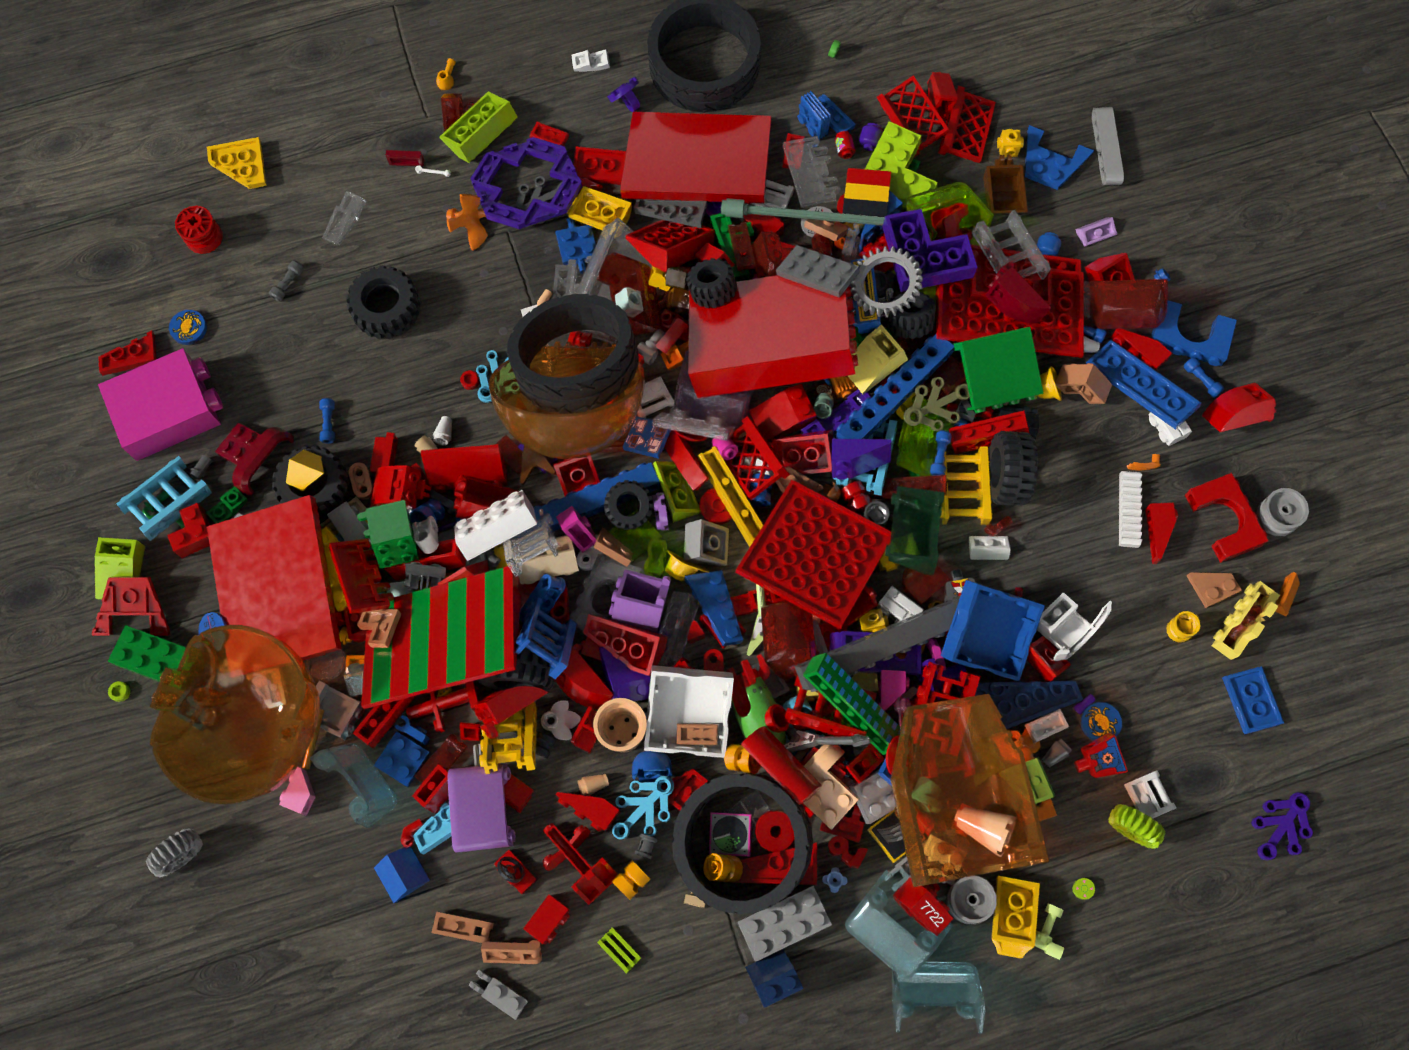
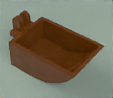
[983,154,1028,213]

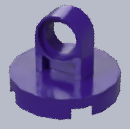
[607,76,640,112]

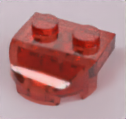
[902,560,950,605]

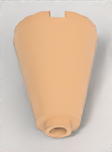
[954,807,1017,857]

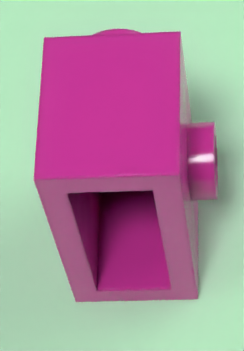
[556,506,597,553]

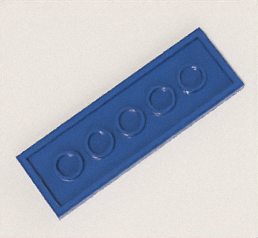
[1086,340,1201,430]

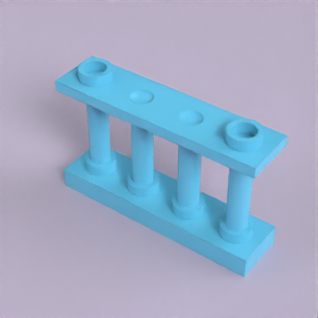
[116,456,212,541]

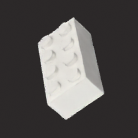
[454,490,537,561]

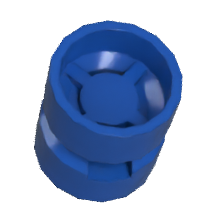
[747,473,773,507]
[410,499,445,524]

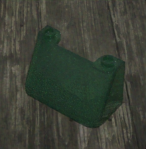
[885,486,944,576]

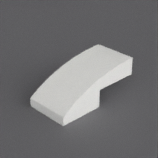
[572,49,610,72]

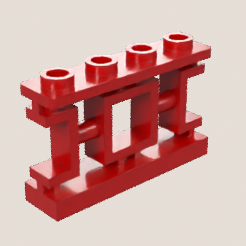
[905,662,980,756]

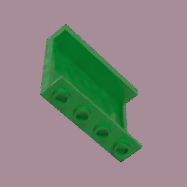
[954,327,1044,413]

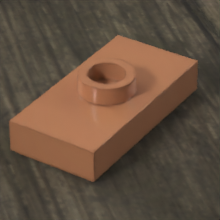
[677,724,718,745]

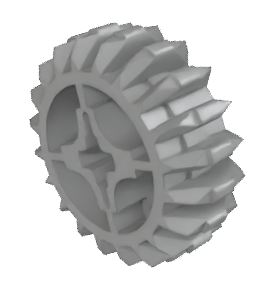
[146,828,203,877]

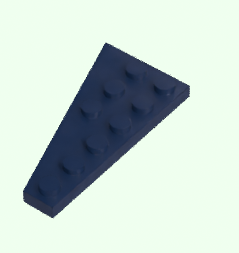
[952,681,1083,741]

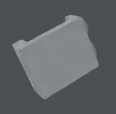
[299,681,364,740]

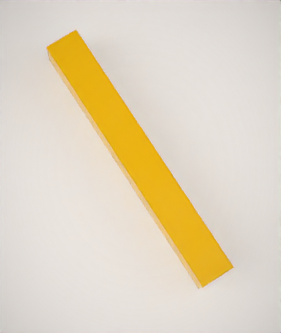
[698,446,763,547]

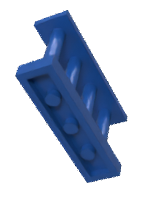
[515,597,577,679]

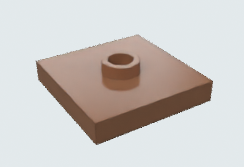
[804,219,850,241]

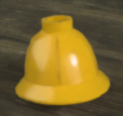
[1037,366,1062,401]

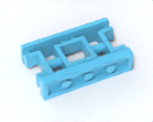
[833,420,897,496]

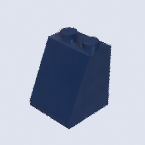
[745,949,803,1008]

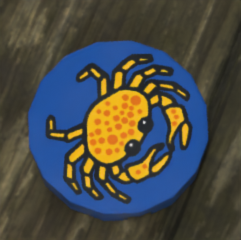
[169,310,207,345]
[1081,702,1122,741]

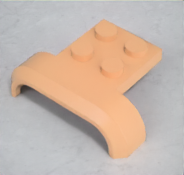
[804,745,860,830]

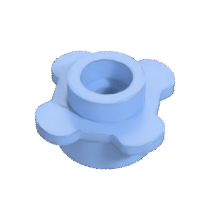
[822,867,847,893]

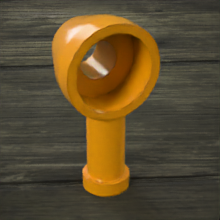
[436,58,456,90]

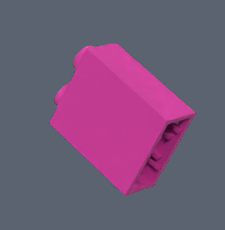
[98,348,223,461]

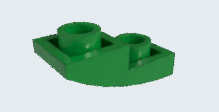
[206,486,247,524]

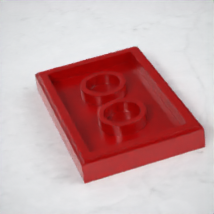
[573,146,626,185]

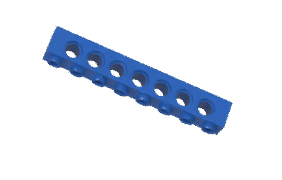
[836,334,954,439]

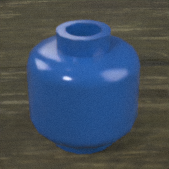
[1035,232,1062,256]

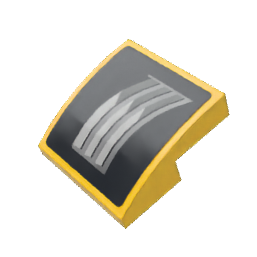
[868,807,924,863]

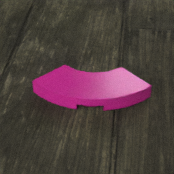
[925,637,946,670]

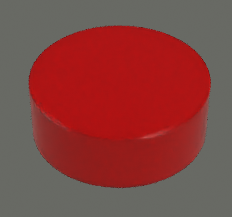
[460,370,480,390]

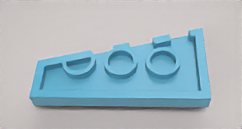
[413,802,451,854]

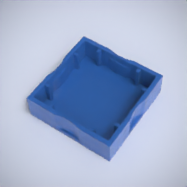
[940,580,1045,681]

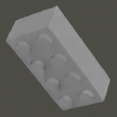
[737,886,832,962]

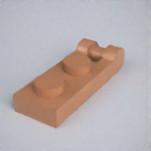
[432,912,494,943]
[481,940,542,964]

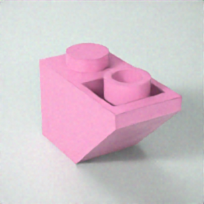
[279,767,315,816]

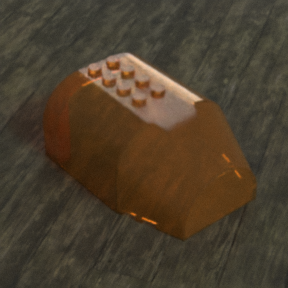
[890,694,1049,887]

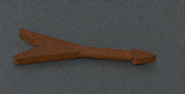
[514,398,556,485]

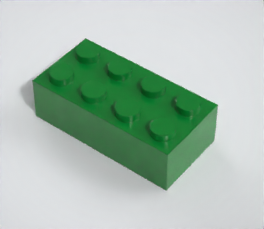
[108,625,204,691]

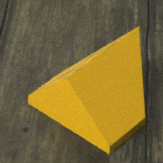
[286,450,324,491]

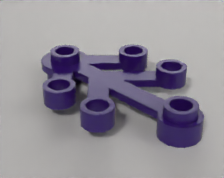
[1252,793,1313,860]

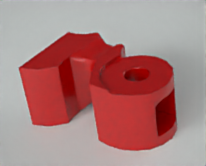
[828,836,868,869]

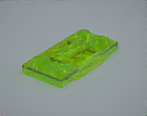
[896,395,947,479]

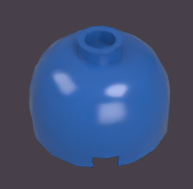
[632,751,673,782]

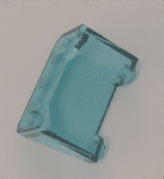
[310,743,397,828]

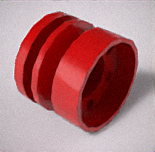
[175,206,223,254]

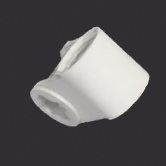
[412,516,439,554]

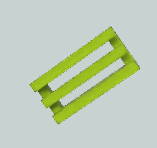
[597,927,641,974]

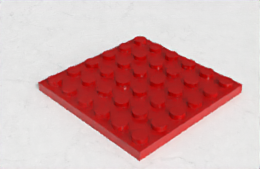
[735,480,895,630]

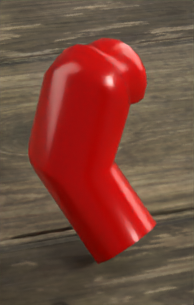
[401,818,424,848]

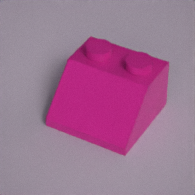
[877,670,909,713]

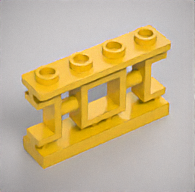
[479,701,537,774]

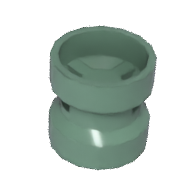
[813,393,834,419]

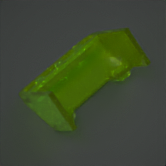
[906,182,994,241]

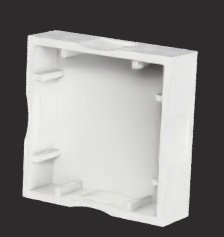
[644,665,734,758]

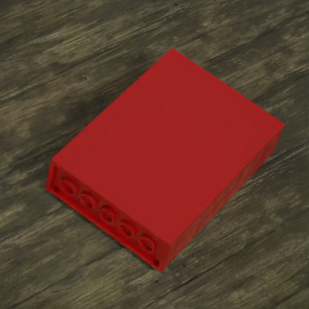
[688,275,858,398]

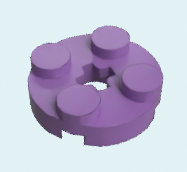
[652,492,669,531]

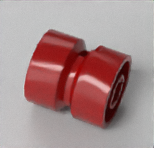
[841,481,872,515]

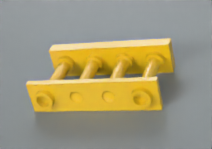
[939,447,992,525]

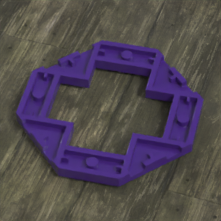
[470,137,582,229]

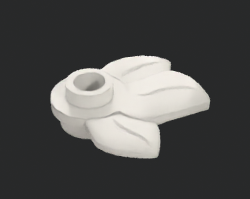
[541,701,581,740]

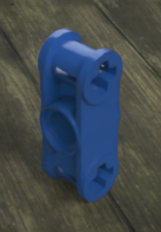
[519,574,566,623]

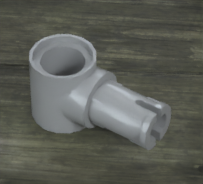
[637,329,665,365]

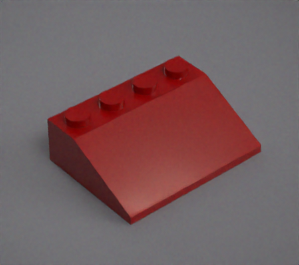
[626,220,715,272]
[421,444,508,493]

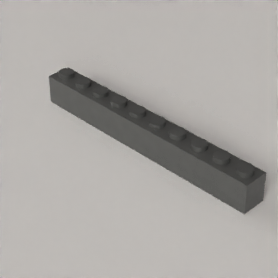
[794,595,961,692]

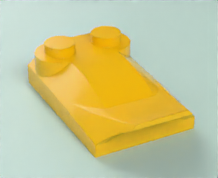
[566,186,632,237]
[992,876,1040,958]

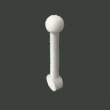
[415,166,451,177]

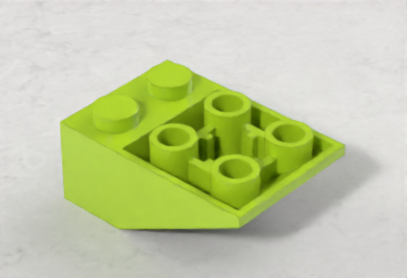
[95,537,145,600]

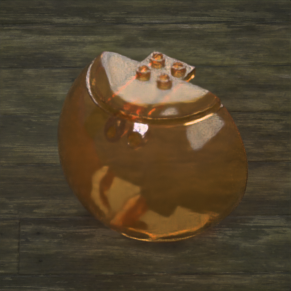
[150,625,320,804]

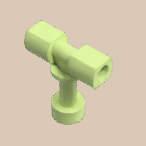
[1035,903,1064,960]

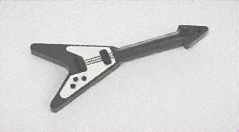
[784,727,871,753]

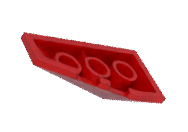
[583,614,668,676]

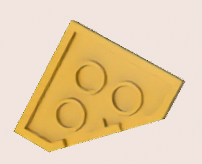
[207,137,267,189]

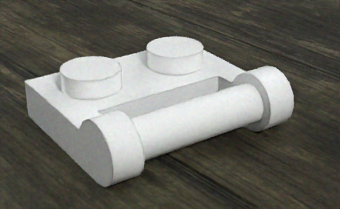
[750,180,795,209]
[627,376,675,418]
[1124,770,1176,819]

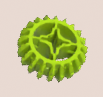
[1108,804,1166,849]

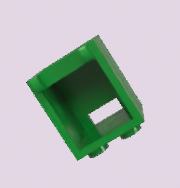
[357,500,419,569]

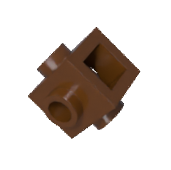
[666,288,689,315]

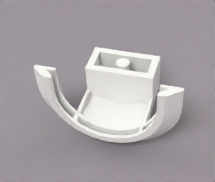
[1037,593,1112,661]

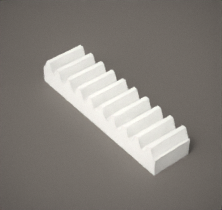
[1119,471,1142,548]

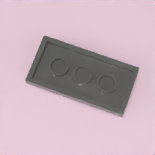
[776,245,860,298]

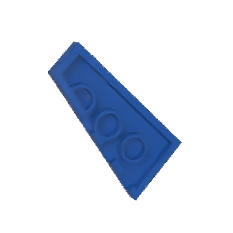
[684,570,743,647]

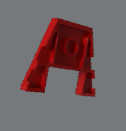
[92,577,170,636]

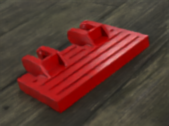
[329,539,394,614]

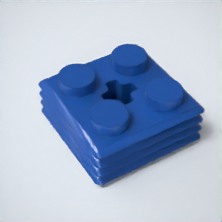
[797,91,831,140]

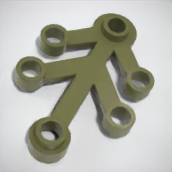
[904,377,970,431]

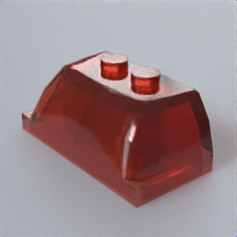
[1090,279,1168,329]
[761,600,816,680]

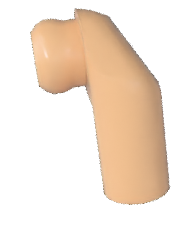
[537,289,553,306]

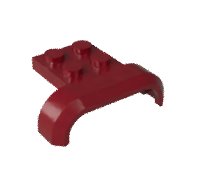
[215,423,294,496]

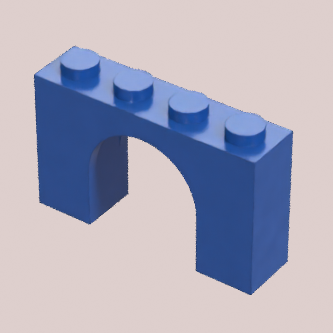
[1151,299,1237,366]

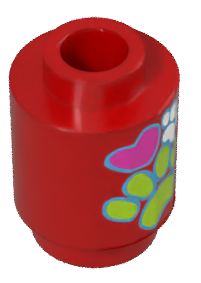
[835,131,856,159]

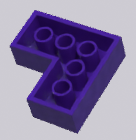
[883,209,977,292]

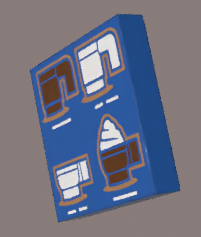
[623,416,672,459]

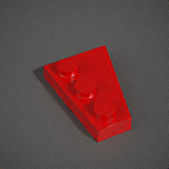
[98,330,157,376]

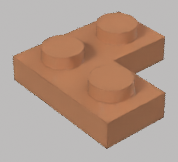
[357,609,401,648]

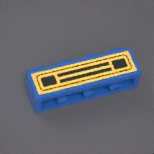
[850,259,881,334]

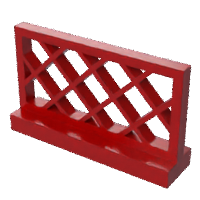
[876,75,950,158]
[938,85,996,163]
[723,416,790,500]

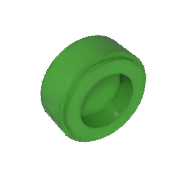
[828,39,841,58]

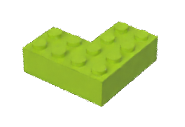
[865,121,938,216]

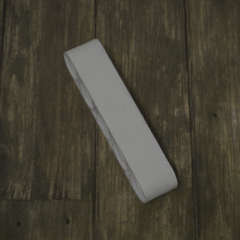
[1092,107,1124,185]

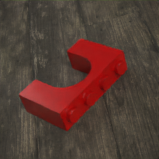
[1185,473,1268,563]

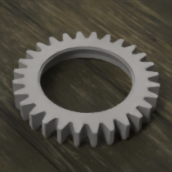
[850,246,923,317]

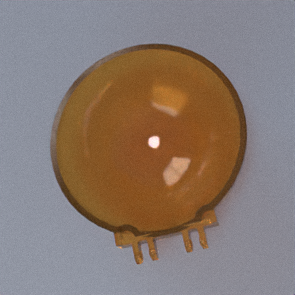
[488,341,645,459]

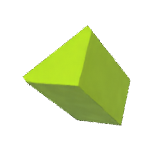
[653,461,701,523]

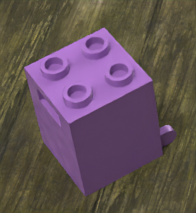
[609,569,671,633]

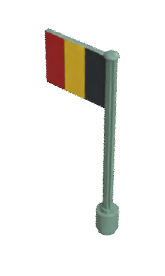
[721,168,891,226]

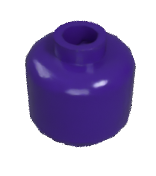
[859,123,884,151]

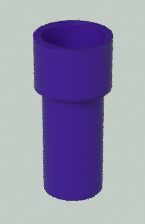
[1073,694,1096,715]

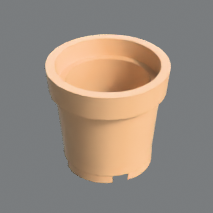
[593,698,647,752]

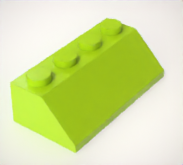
[440,92,518,163]

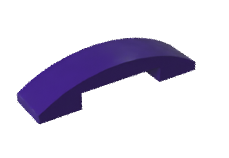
[801,389,871,434]

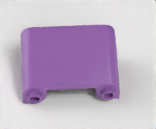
[448,763,515,853]

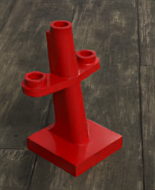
[406,680,484,733]
[543,823,618,905]

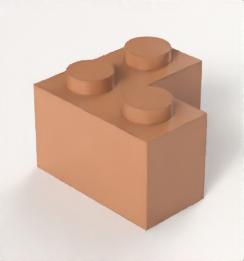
[1055,363,1112,404]

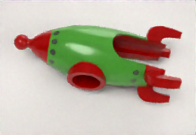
[727,654,789,745]

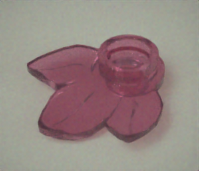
[894,696,913,734]

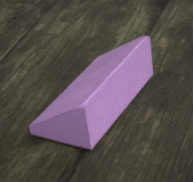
[1075,217,1117,247]

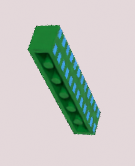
[803,653,906,755]

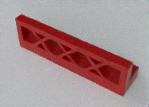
[948,411,1029,454]

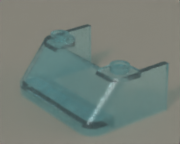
[845,870,953,979]
[892,962,985,1034]

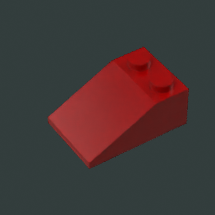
[749,384,817,442]
[772,430,834,474]

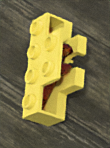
[1211,581,1280,660]

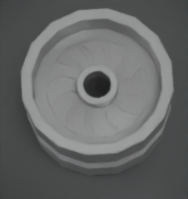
[1256,488,1309,536]
[946,876,996,924]

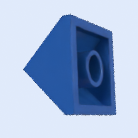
[374,847,430,903]

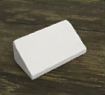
[969,536,1010,560]

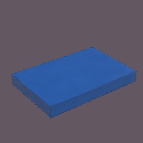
[1222,666,1284,735]

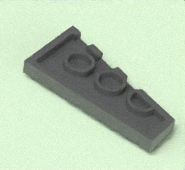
[634,199,708,228]

